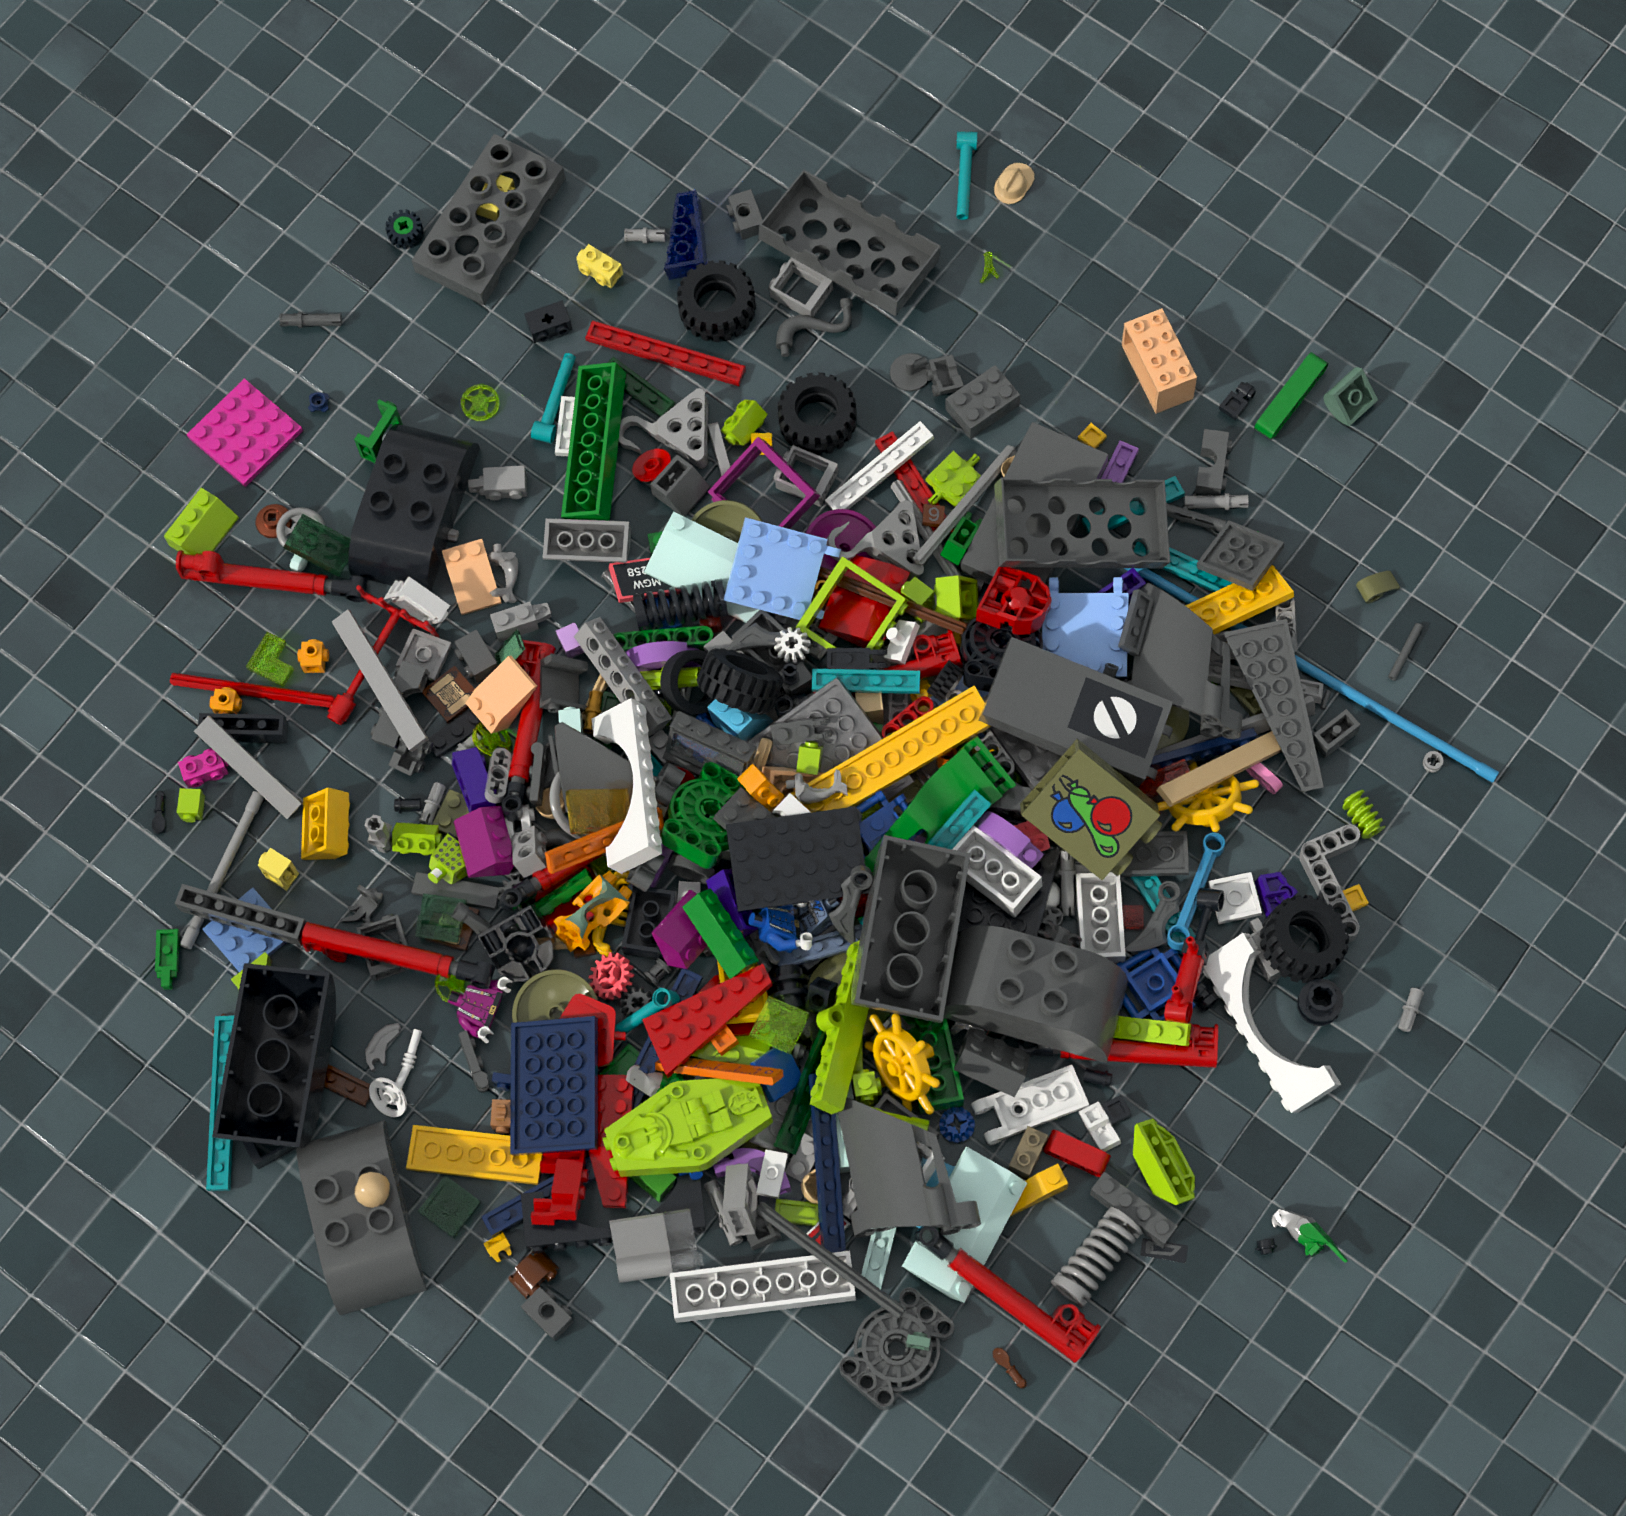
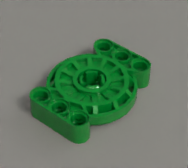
[660,762,755,869]

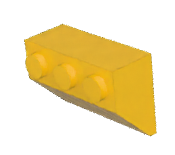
[301,788,350,860]

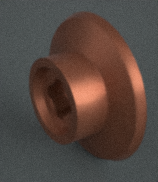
[255,504,292,538]

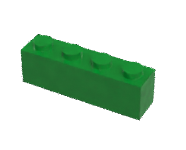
[682,888,759,979]

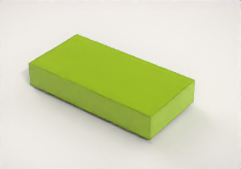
[775,1199,819,1226]

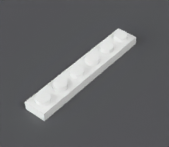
[825,421,934,510]

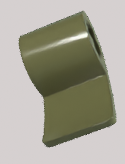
[1356,571,1400,604]

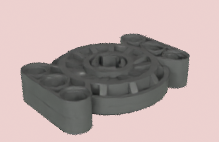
[839,1287,954,1410]

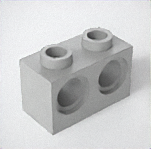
[512,826,547,878]

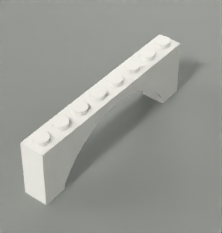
[592,698,662,874]
[1202,933,1342,1113]

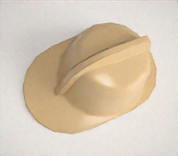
[994,163,1034,204]

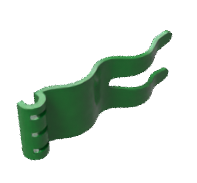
[864,736,1016,872]

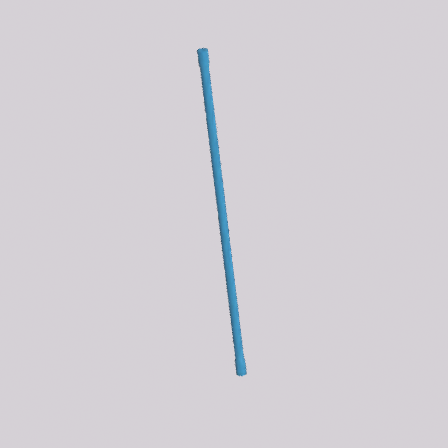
[1124,568,1499,783]

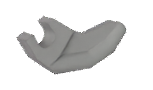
[365,1023,401,1072]

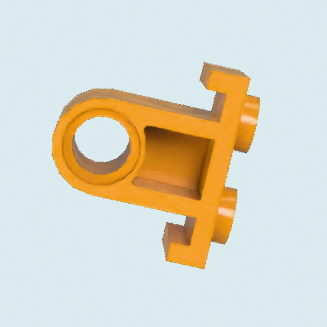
[737,763,785,811]

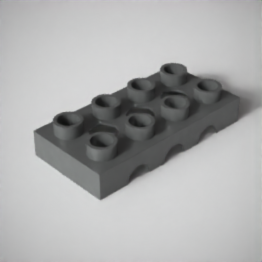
[411,134,566,305]
[759,170,941,316]
[994,477,1170,569]

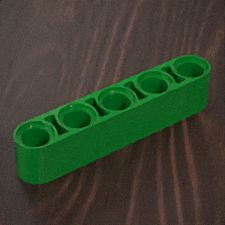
[1254,352,1329,440]
[613,626,714,652]

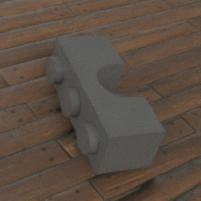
[1195,429,1232,496]

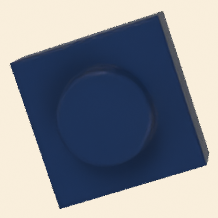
[492,1072,511,1091]

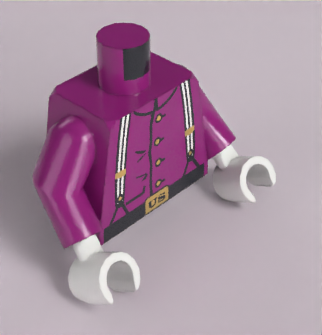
[448,977,513,1043]

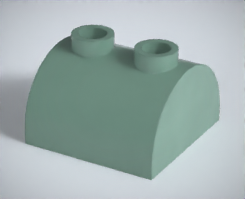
[1324,367,1378,426]

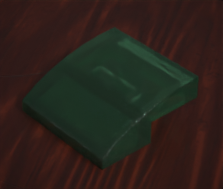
[415,893,467,943]

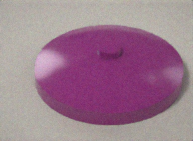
[805,509,876,581]

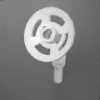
[369,1029,422,1117]

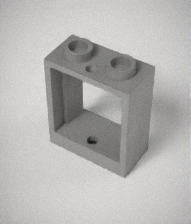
[769,258,833,317]
[773,445,839,507]
[723,1163,758,1236]

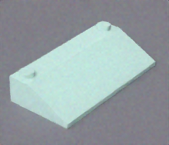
[644,512,759,623]
[902,1147,1027,1303]

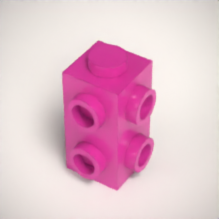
[178,748,229,788]

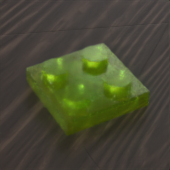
[750,996,809,1054]

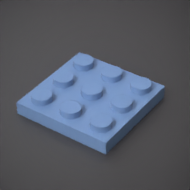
[202,888,287,972]

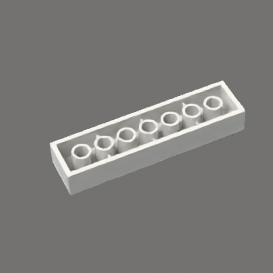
[670,1251,856,1323]

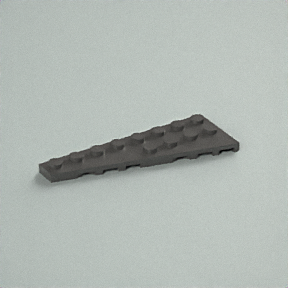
[1224,619,1324,792]

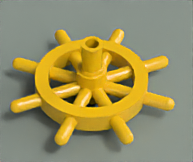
[1156,762,1259,832]
[864,1013,940,1115]

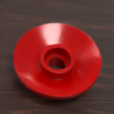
[632,449,671,482]

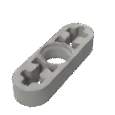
[708,422,730,477]
[485,748,512,804]

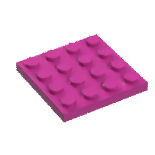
[186,378,303,487]

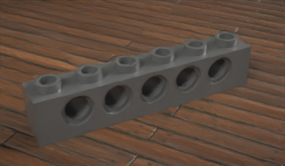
[175,884,307,946]

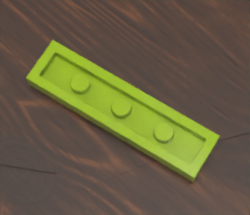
[1114,1016,1191,1046]

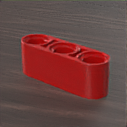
[882,696,934,738]
[1043,1130,1111,1177]

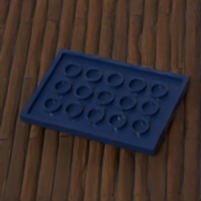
[510,1016,598,1156]

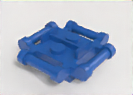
[857,790,925,858]
[1116,948,1200,1021]

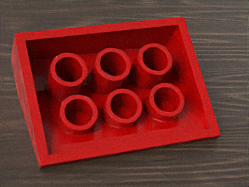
[818,555,910,648]

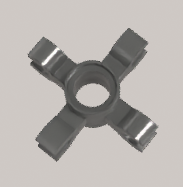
[1037,920,1083,948]

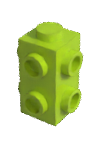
[720,399,768,445]
[392,822,442,855]
[852,1069,882,1107]

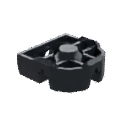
[477,902,556,982]

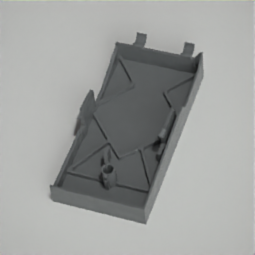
[961,422,1108,594]

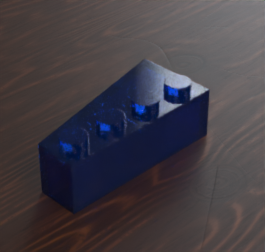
[664,190,707,280]

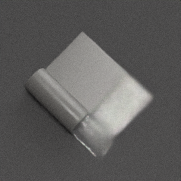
[609,1209,704,1283]

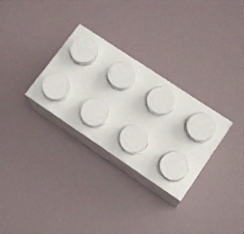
[952,825,1042,918]
[1075,872,1126,964]

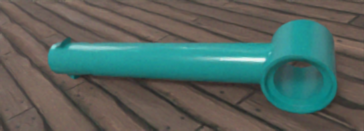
[956,131,978,220]
[531,353,576,444]
[614,988,680,1042]

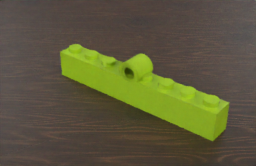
[810,940,869,1114]

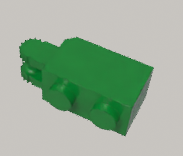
[940,511,983,565]

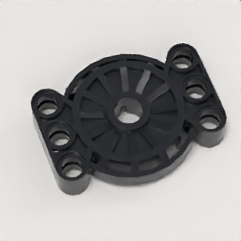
[961,597,1043,692]

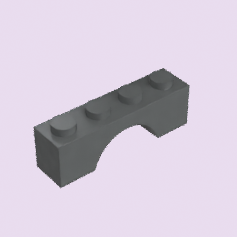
[371,660,430,750]
[1090,1172,1178,1249]

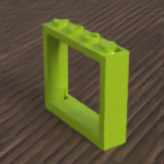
[795,556,908,662]

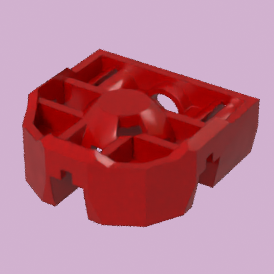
[976,567,1052,635]

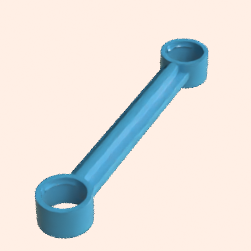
[1167,832,1225,950]

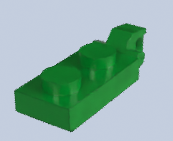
[155,929,180,990]

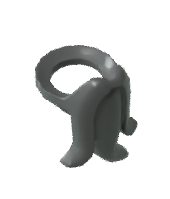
[340,885,383,922]

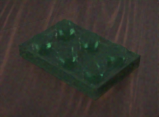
[283,514,350,577]

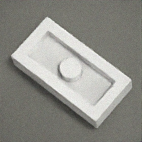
[756,1149,788,1199]

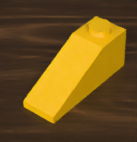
[1010,1164,1068,1216]

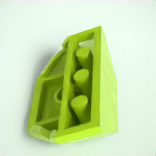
[1133,1118,1195,1205]

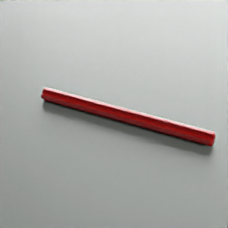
[170,673,335,708]

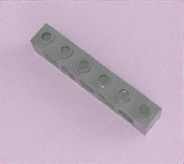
[574,617,672,737]

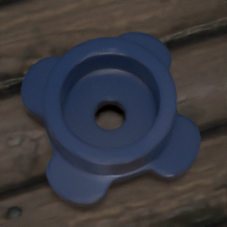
[308,392,329,412]

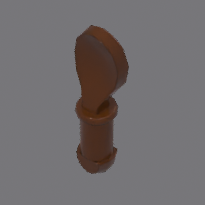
[993,1347,1027,1388]

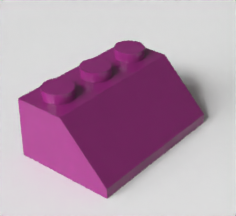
[454,806,514,878]
[652,890,708,969]

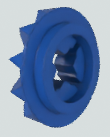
[939,1107,975,1142]

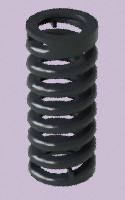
[633,578,728,631]

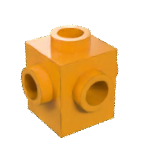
[298,639,329,673]
[210,687,242,714]

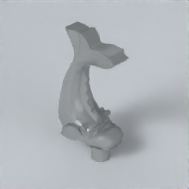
[488,544,518,603]
[786,769,848,804]

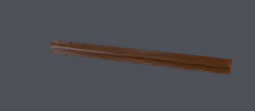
[818,566,967,635]

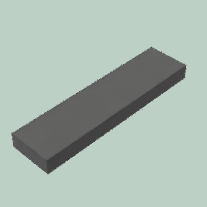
[411,872,500,910]

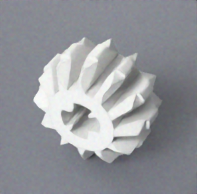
[774,627,811,664]

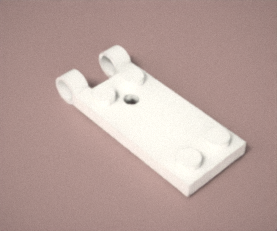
[971,1065,1089,1146]

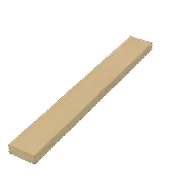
[1157,731,1282,807]

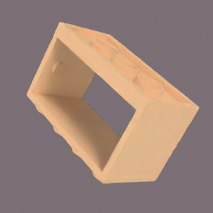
[1122,308,1197,414]

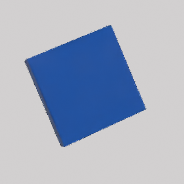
[750,1042,801,1103]

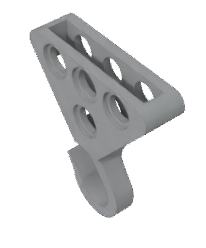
[619,388,709,469]
[826,500,924,581]

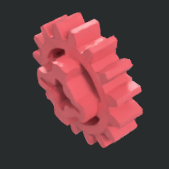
[588,952,634,1001]

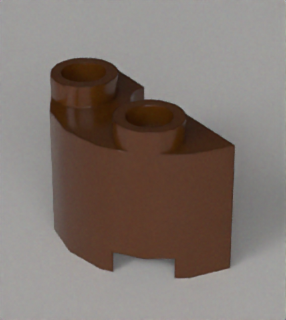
[508,1252,559,1299]

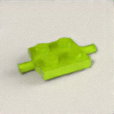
[925,451,981,507]

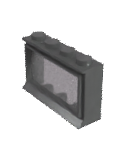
[662,711,757,776]

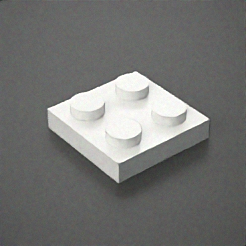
[1208,872,1262,924]

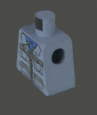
[793,898,842,938]

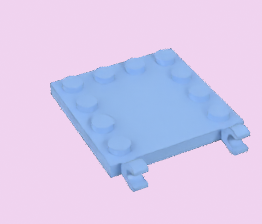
[724,517,841,620]
[1042,577,1129,678]

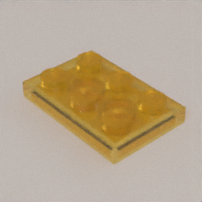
[566,789,630,834]

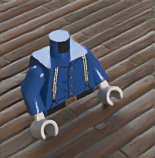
[749,903,812,953]

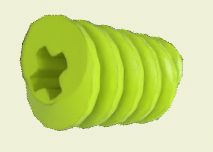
[1342,789,1386,839]

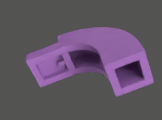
[626,641,700,672]
[974,811,1044,869]
[713,1148,791,1198]

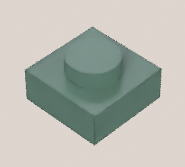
[906,1332,931,1351]

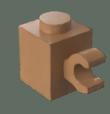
[490,1099,511,1134]

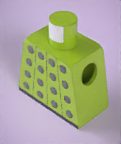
[428,832,468,884]

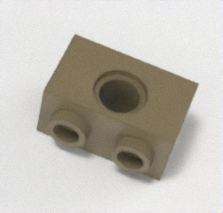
[1008,1126,1048,1180]

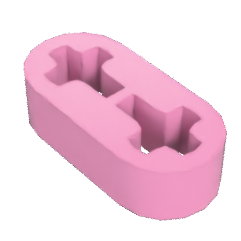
[1246,763,1283,794]

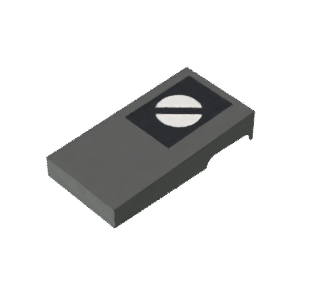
[978,637,1173,788]

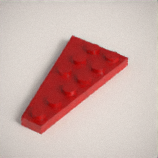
[642,964,773,1078]
[588,1075,634,1208]

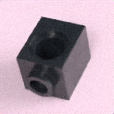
[805,976,838,1014]

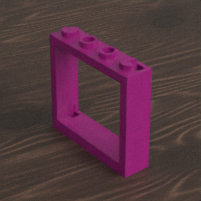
[708,437,821,529]

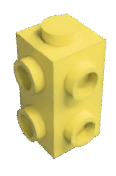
[577,244,623,289]

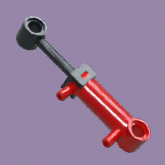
[1164,887,1224,1024]

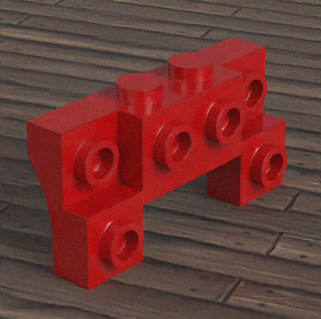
[531,1150,588,1225]

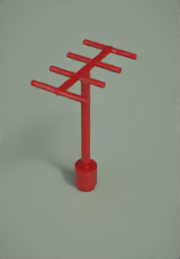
[327,585,439,725]

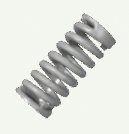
[1051,1207,1142,1307]

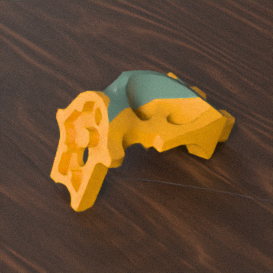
[554,871,632,952]

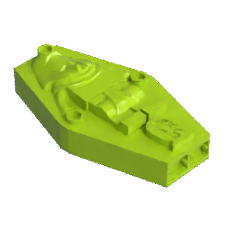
[602,1078,773,1177]

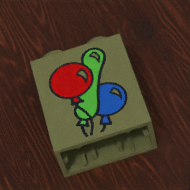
[1020,739,1162,880]

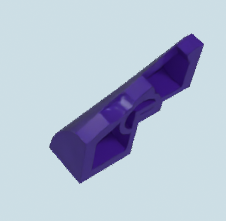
[1255,872,1298,918]

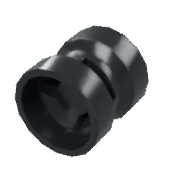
[1193,982,1219,1013]

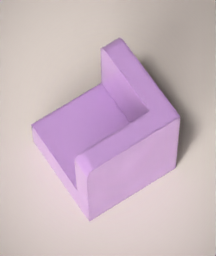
[556,623,584,658]

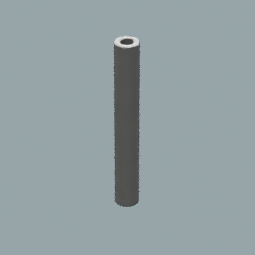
[1388,623,1423,681]

